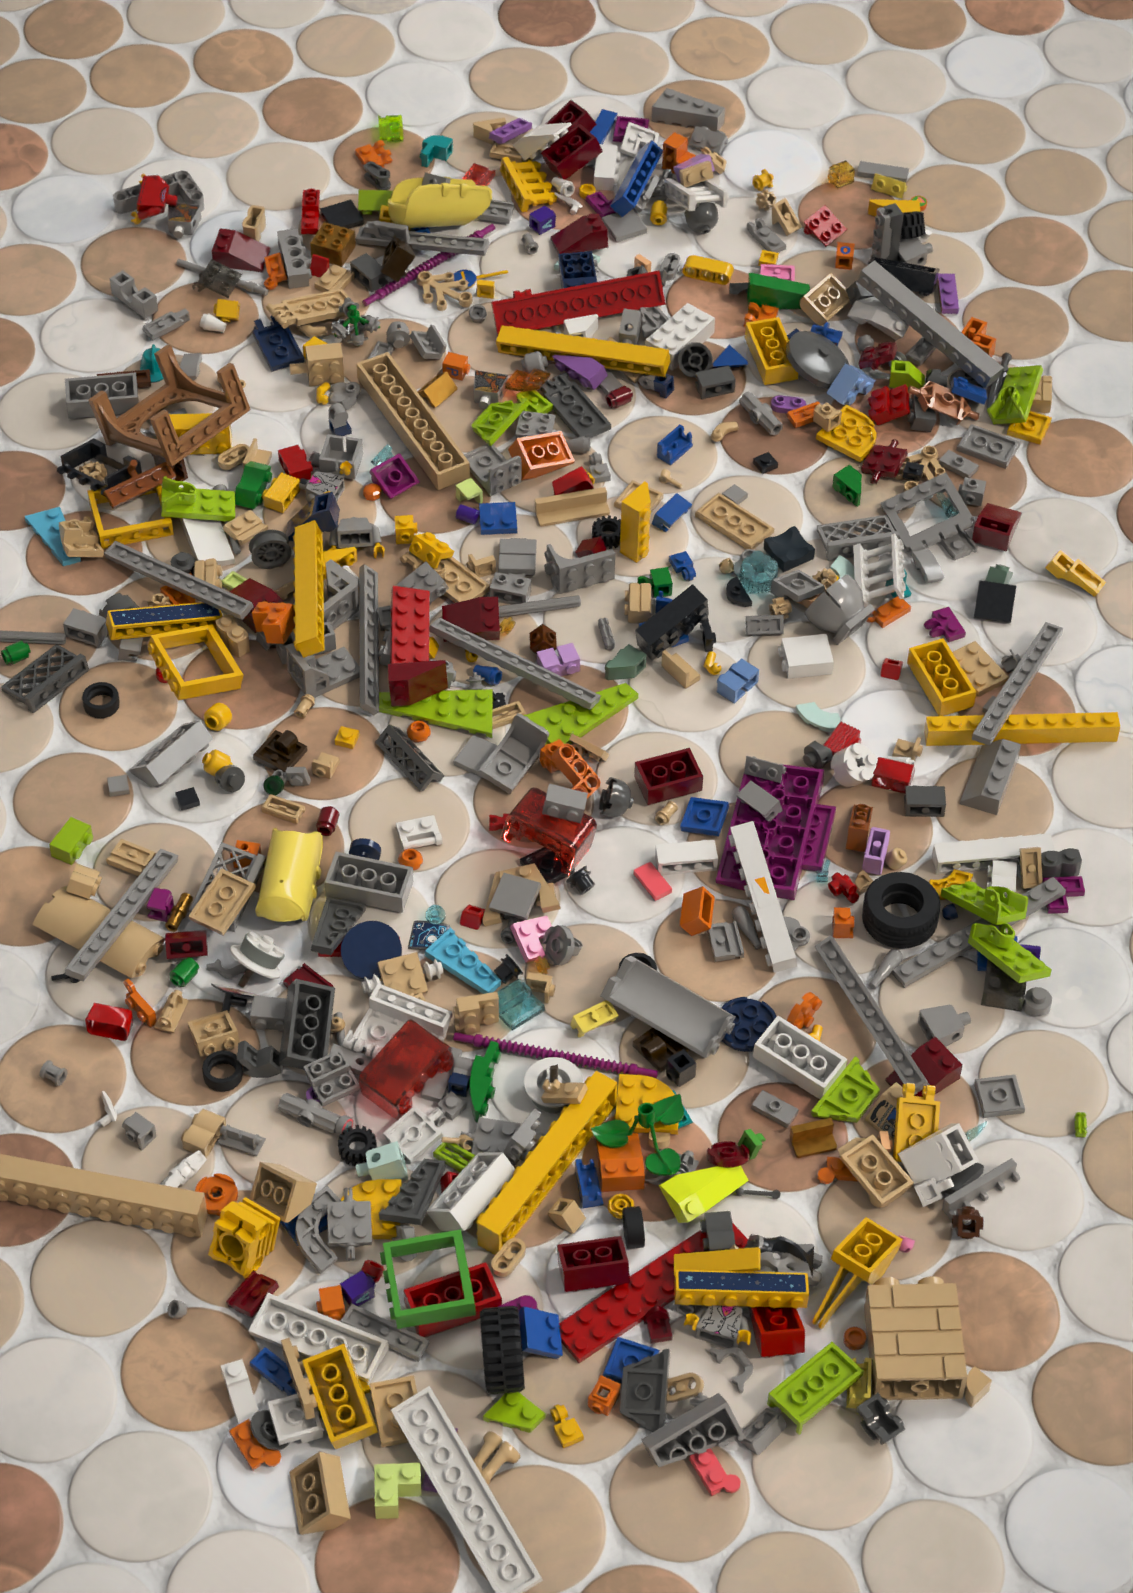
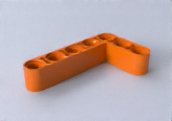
[526,744,601,842]

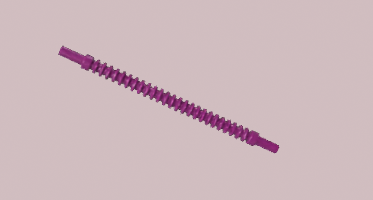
[362,224,495,306]
[453,1032,658,1079]

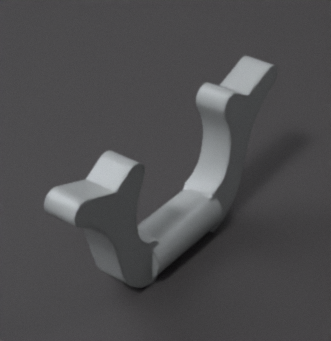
[206,959,247,978]
[710,1347,753,1393]

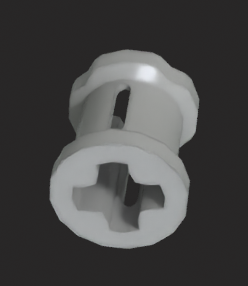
[40,1060,68,1086]

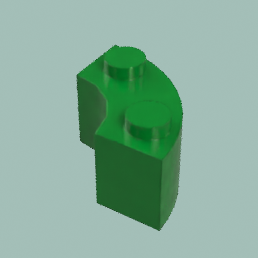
[235,461,272,509]

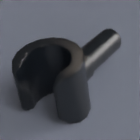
[51,973,81,983]

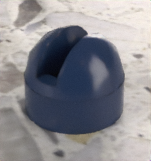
[942,903,958,920]

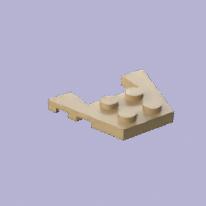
[482,863,561,926]

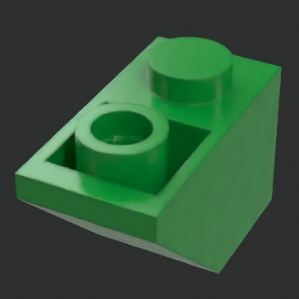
[832,465,862,507]

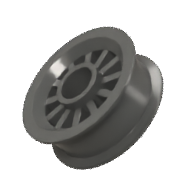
[249,530,292,569]

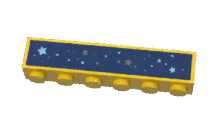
[106,602,223,640]
[674,1270,809,1308]

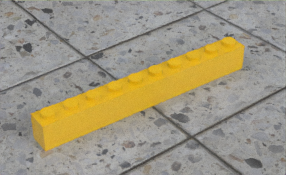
[496,326,670,377]
[293,520,325,658]
[924,712,1120,746]

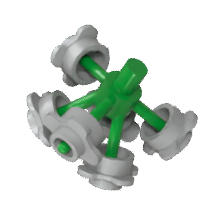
[331,297,380,346]

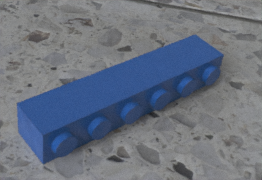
[610,140,663,217]

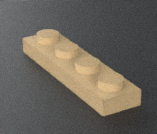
[281,1338,317,1420]

